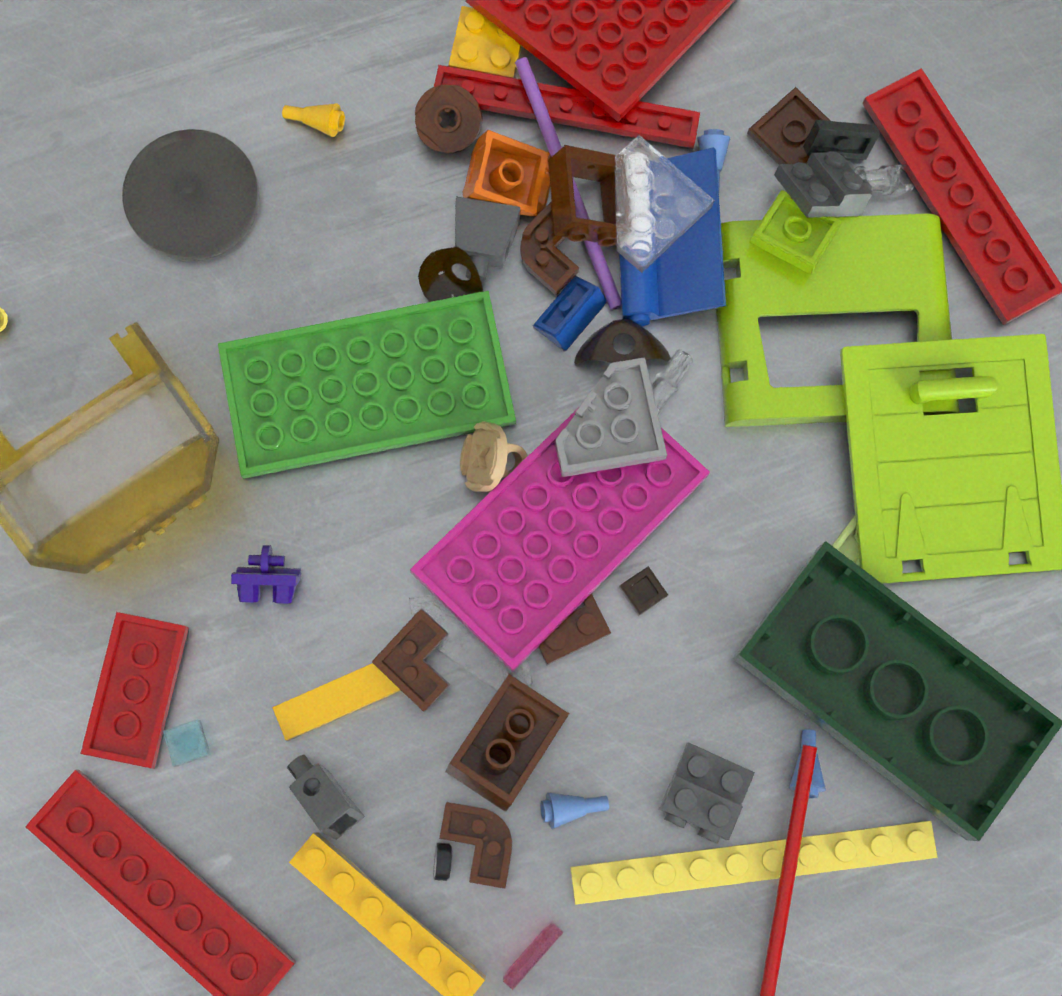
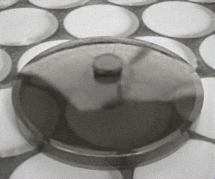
[122,129,260,261]

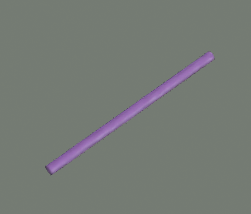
[515,57,622,310]

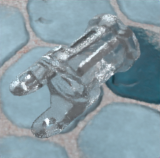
[855,164,914,195]

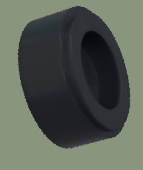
[433,843,452,881]

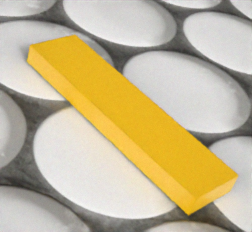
[272,663,401,741]

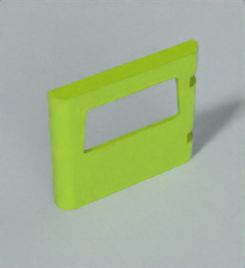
[717,213,960,427]

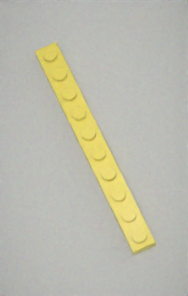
[570,821,938,905]

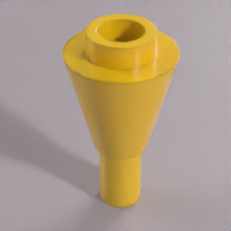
[282,103,345,137]

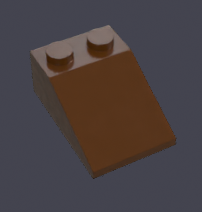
[445,674,570,812]

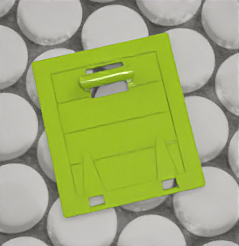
[840,334,1062,584]

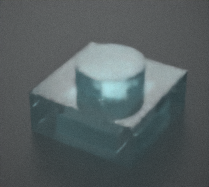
[163,719,211,766]

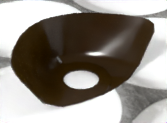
[418,246,484,302]
[574,319,671,364]

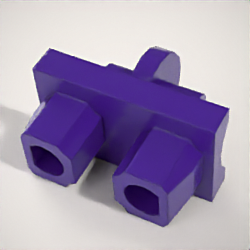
[231,545,301,604]

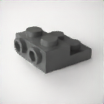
[774,151,872,218]
[659,742,755,844]

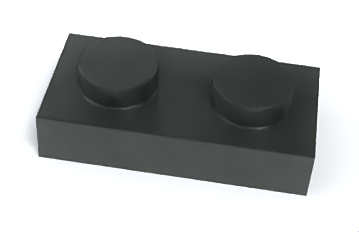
[803,120,880,160]

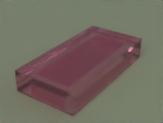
[503,921,563,990]

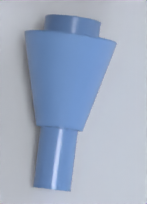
[697,129,730,191]
[789,729,826,799]
[540,792,609,829]

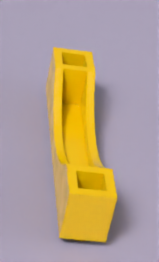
[289,832,486,996]

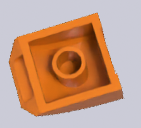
[462,130,551,217]

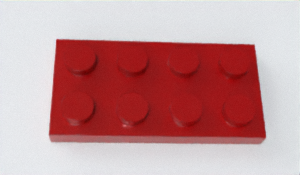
[80,612,189,769]

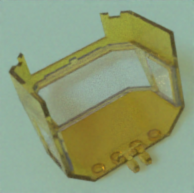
[0,320,219,574]

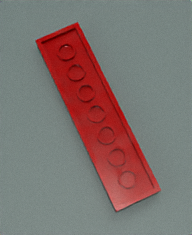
[862,68,1062,325]
[25,770,296,996]

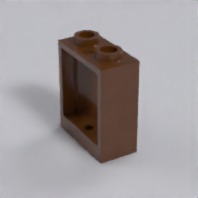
[548,145,631,247]

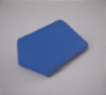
[533,276,607,351]

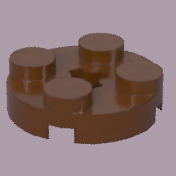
[415,84,483,154]

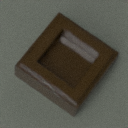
[619,566,668,616]

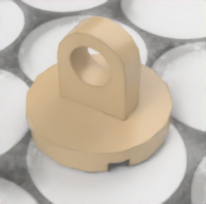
[460,421,527,493]

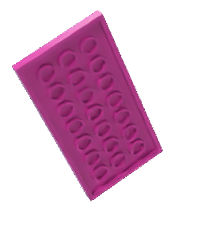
[410,407,710,672]

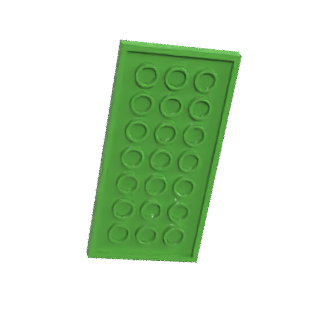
[218,291,516,479]

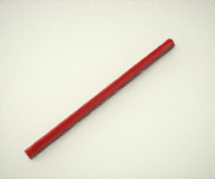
[760,744,817,996]

